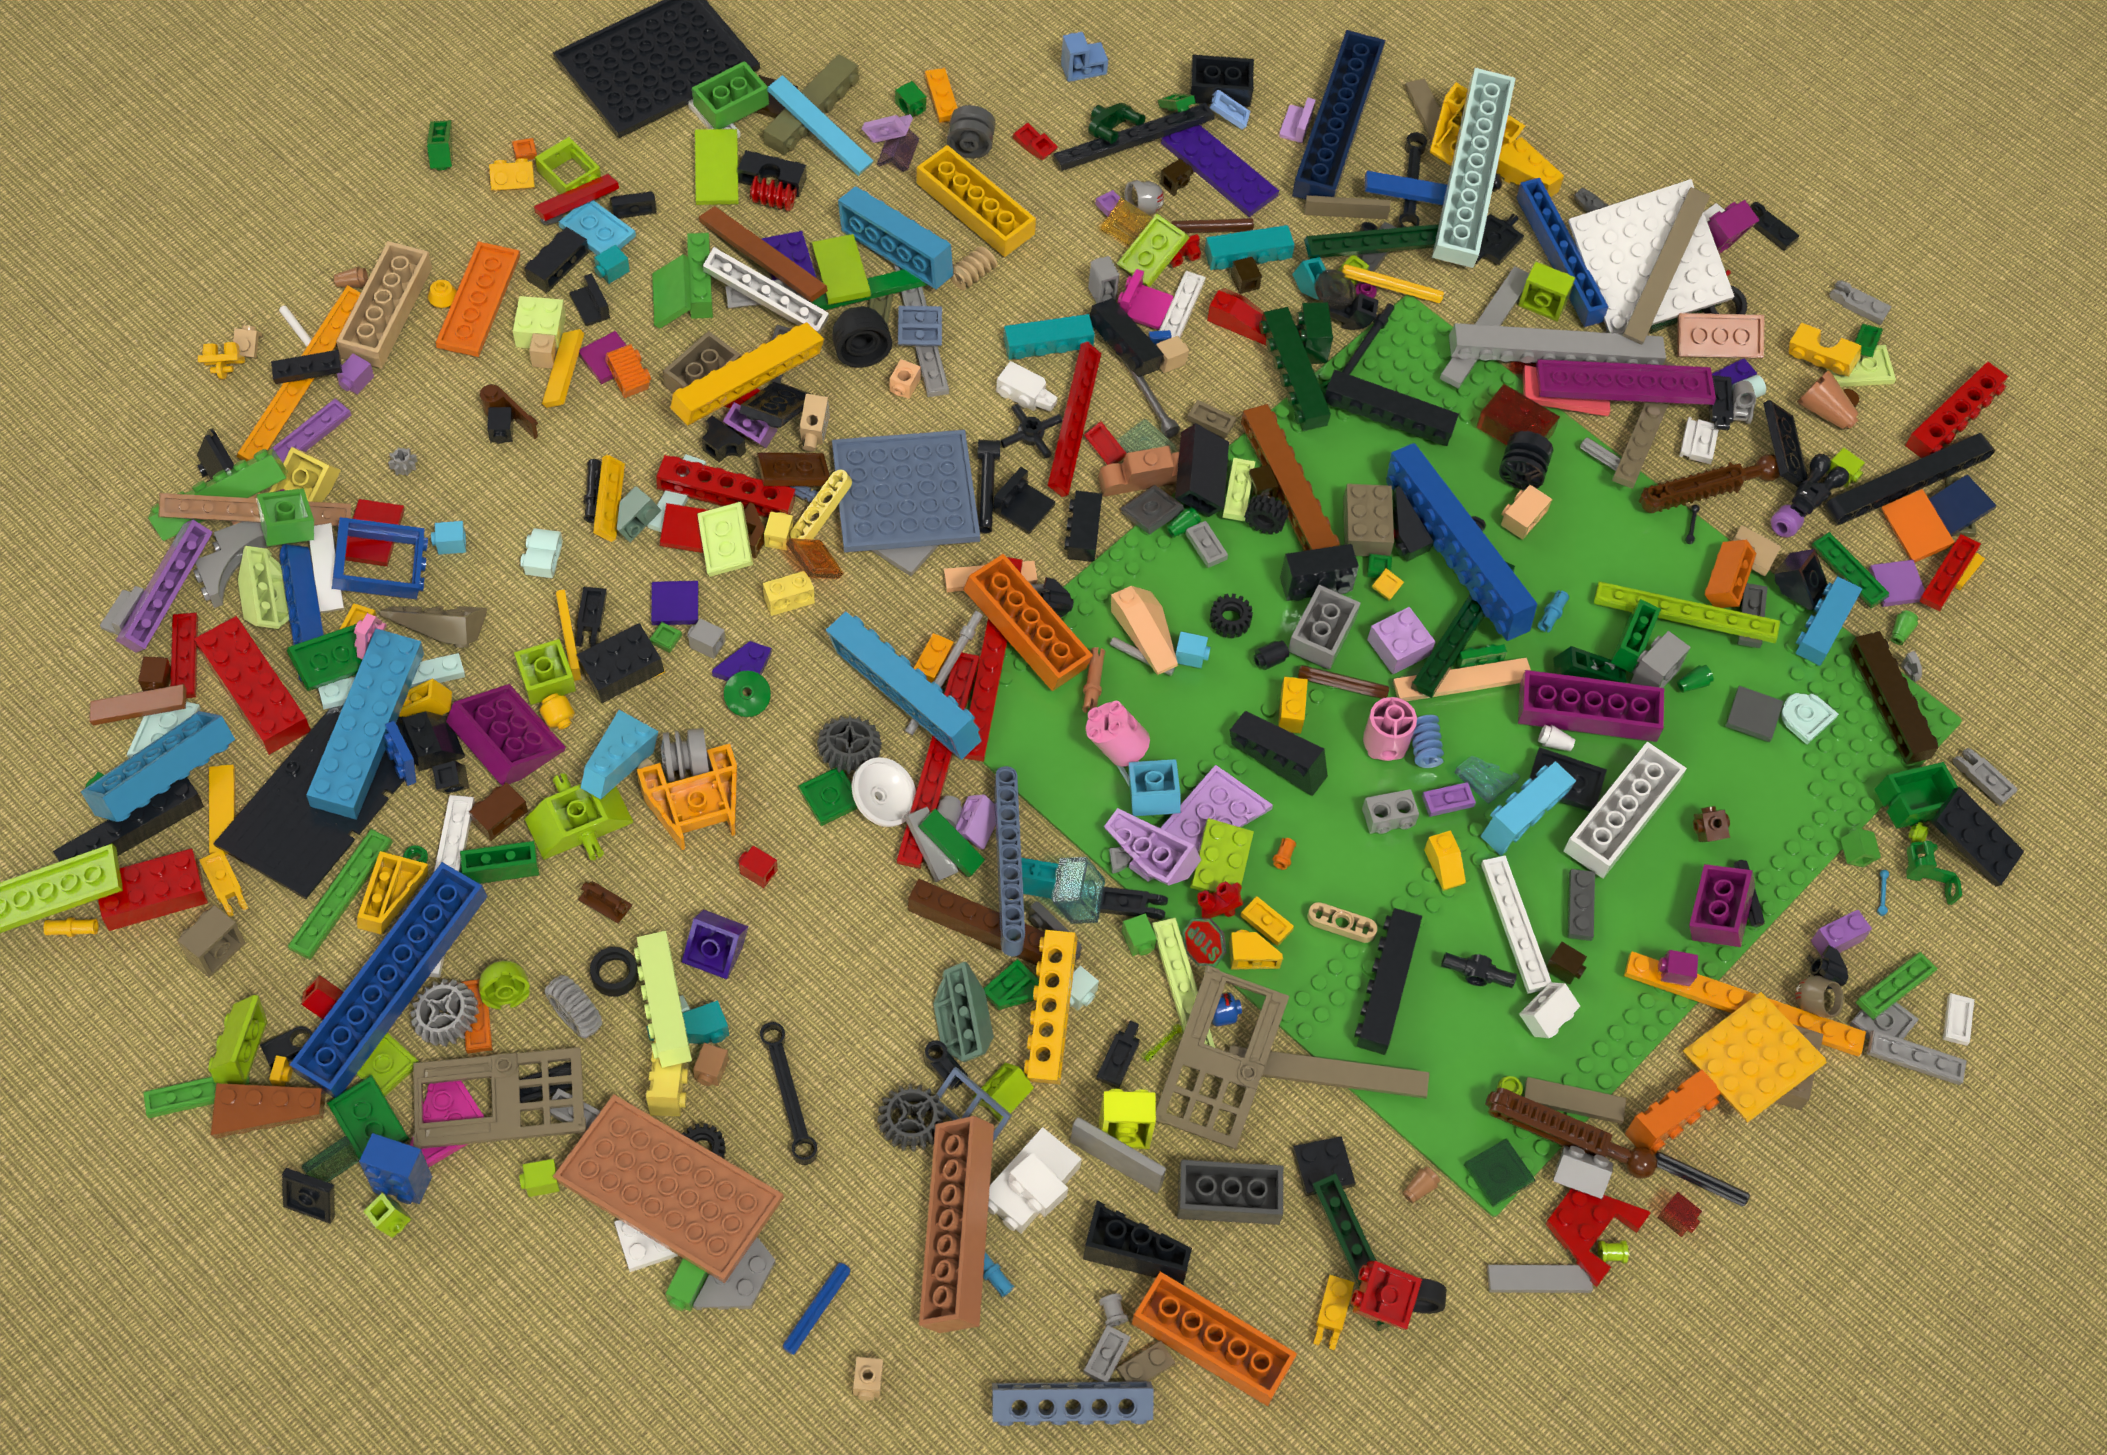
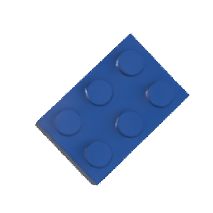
[359,1133,432,1204]

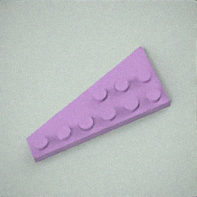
[1129,765,1273,881]

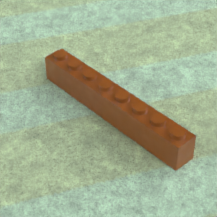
[1241,404,1340,551]

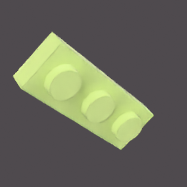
[1223,458,1255,521]

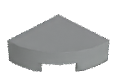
[1901,651,1922,682]
[1109,847,1132,874]

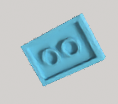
[559,200,636,255]

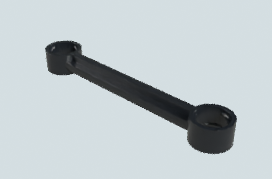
[1397,132,1427,228]
[760,1022,818,1165]

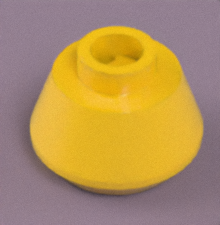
[428,280,457,308]

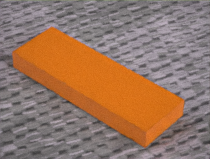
[461,979,493,1054]

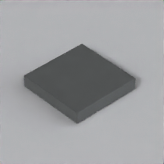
[1120,485,1184,535]
[1725,686,1784,742]

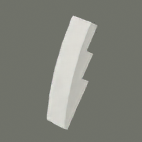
[310,523,345,613]

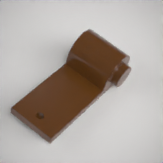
[480,384,538,439]

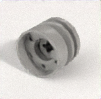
[661,728,709,782]

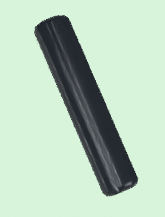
[1734,860,1765,927]

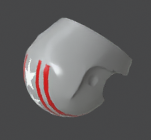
[1124,180,1164,216]

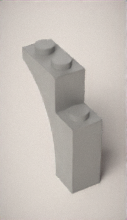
[193,522,269,608]

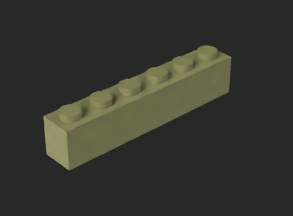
[763,54,859,156]

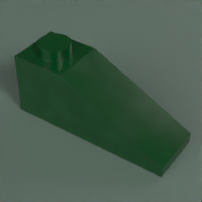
[1553,646,1627,683]

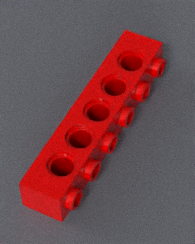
[1905,361,2009,458]
[656,455,795,518]

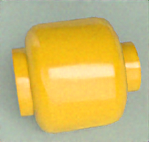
[539,693,575,730]

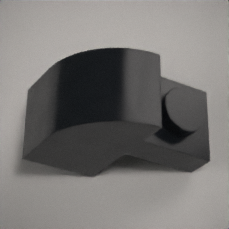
[1328,293,1379,330]

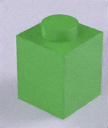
[1840,828,1881,867]
[1121,914,1157,956]

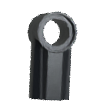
[924,1040,968,1091]

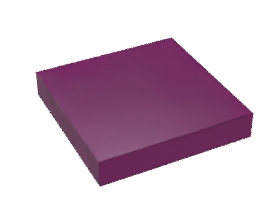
[579,331,626,385]

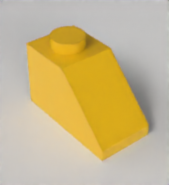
[399,678,452,717]
[1424,830,1466,891]
[1229,930,1283,970]

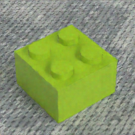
[1518,262,1576,322]
[514,639,576,705]

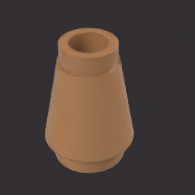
[334,266,368,288]
[1402,1166,1440,1204]

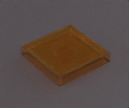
[786,538,843,579]

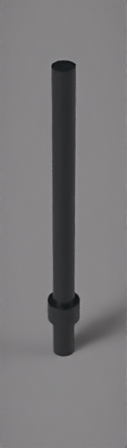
[1342,303,1395,375]

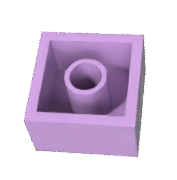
[1367,607,1435,674]

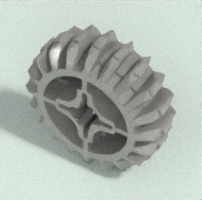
[545,975,602,1039]
[410,979,479,1047]

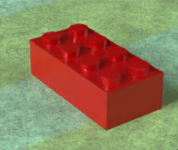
[98,848,208,931]

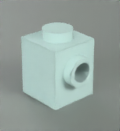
[1070,966,1099,1011]

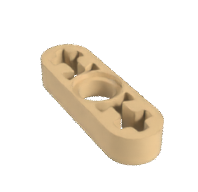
[1307,902,1377,943]

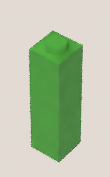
[665,1258,709,1312]

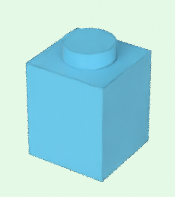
[431,521,466,555]
[1176,632,1211,668]

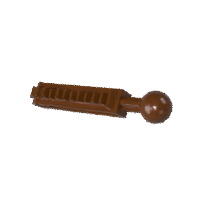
[1639,454,1780,513]
[1485,1088,1657,1179]

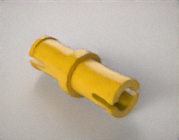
[43,917,99,937]

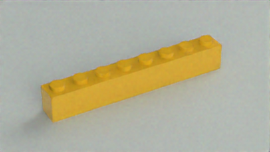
[670,322,824,426]

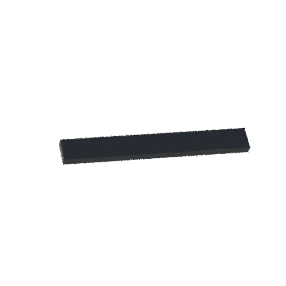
[1053,103,1214,171]

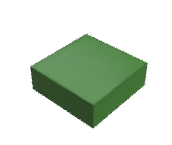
[650,622,682,653]

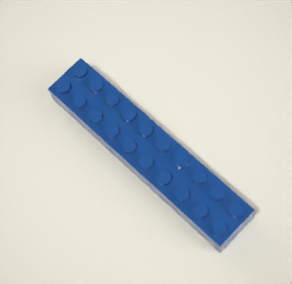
[1386,443,1537,641]
[290,862,487,1098]

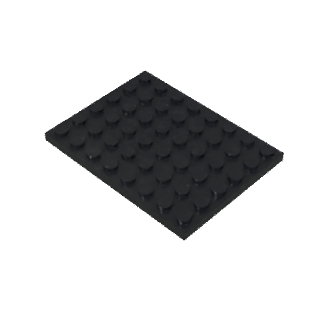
[553,0,760,139]

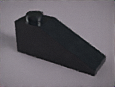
[1392,486,1434,562]

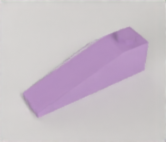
[1104,808,1201,886]

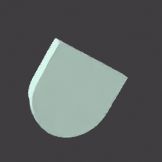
[1781,693,1839,745]

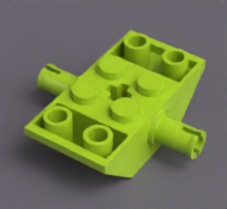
[525,773,633,860]

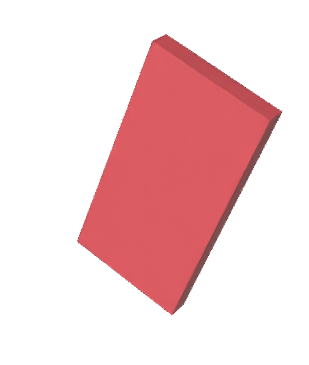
[1523,365,1610,416]

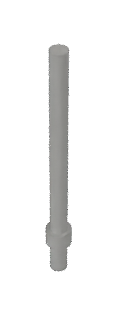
[905,611,983,736]

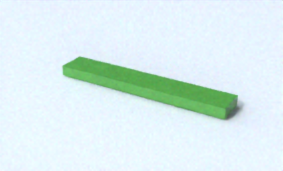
[288,829,393,960]

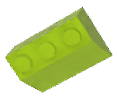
[208,995,267,1085]

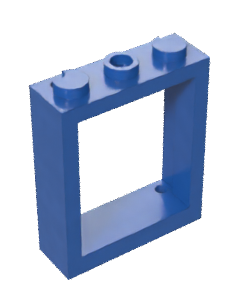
[332,517,428,600]

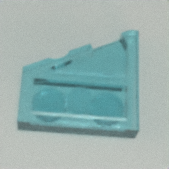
[1454,756,1520,804]

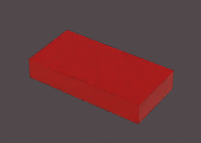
[1084,421,1127,465]

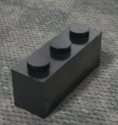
[524,227,589,293]
[1064,490,1103,562]

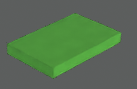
[652,254,691,329]

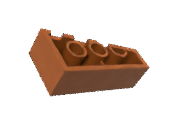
[211,1083,326,1139]

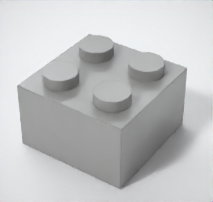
[1631,631,1691,688]

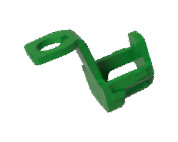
[1906,841,1962,905]

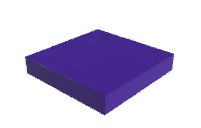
[651,581,699,625]

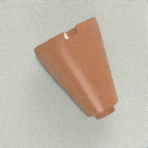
[1797,370,1859,429]

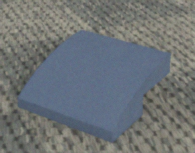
[898,306,942,346]

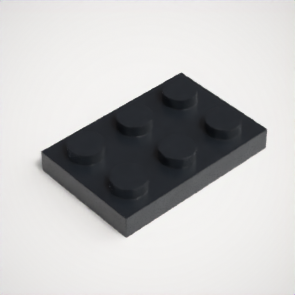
[1529,747,1607,812]

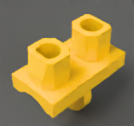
[198,342,245,379]

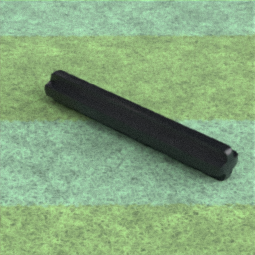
[1655,1152,1750,1206]

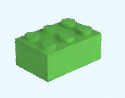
[692,61,769,129]

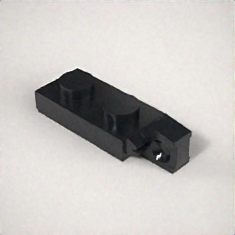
[1096,1020,1140,1089]

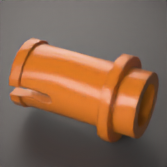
[1273,838,1296,870]

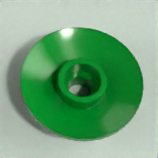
[724,671,771,717]

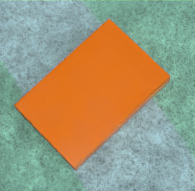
[1881,489,1955,563]

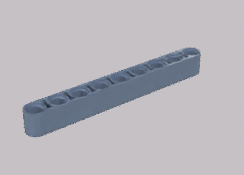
[994,766,1025,957]

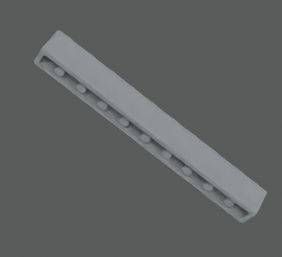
[1449,323,1666,365]

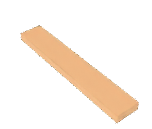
[1393,658,1531,701]

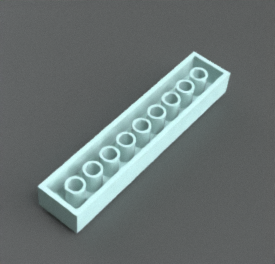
[1432,68,1515,268]

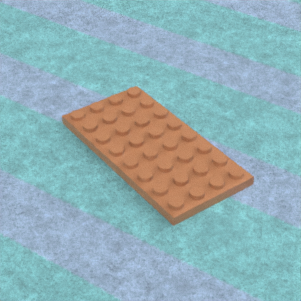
[553,1094,784,1283]

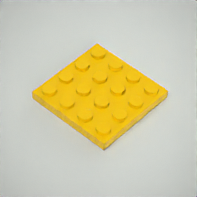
[1683,992,1827,1123]

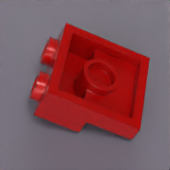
[1351,1261,1422,1330]

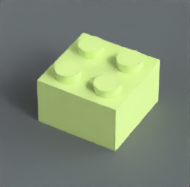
[513,296,566,351]

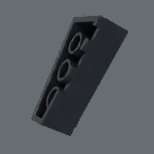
[1083,1200,1192,1285]

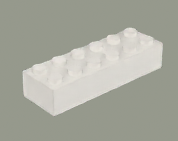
[1564,742,1687,879]

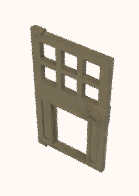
[1156,965,1289,1150]
[413,1047,587,1149]

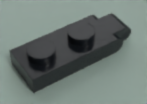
[1709,375,1734,431]

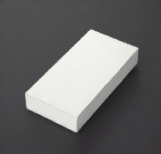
[1943,993,1974,1046]

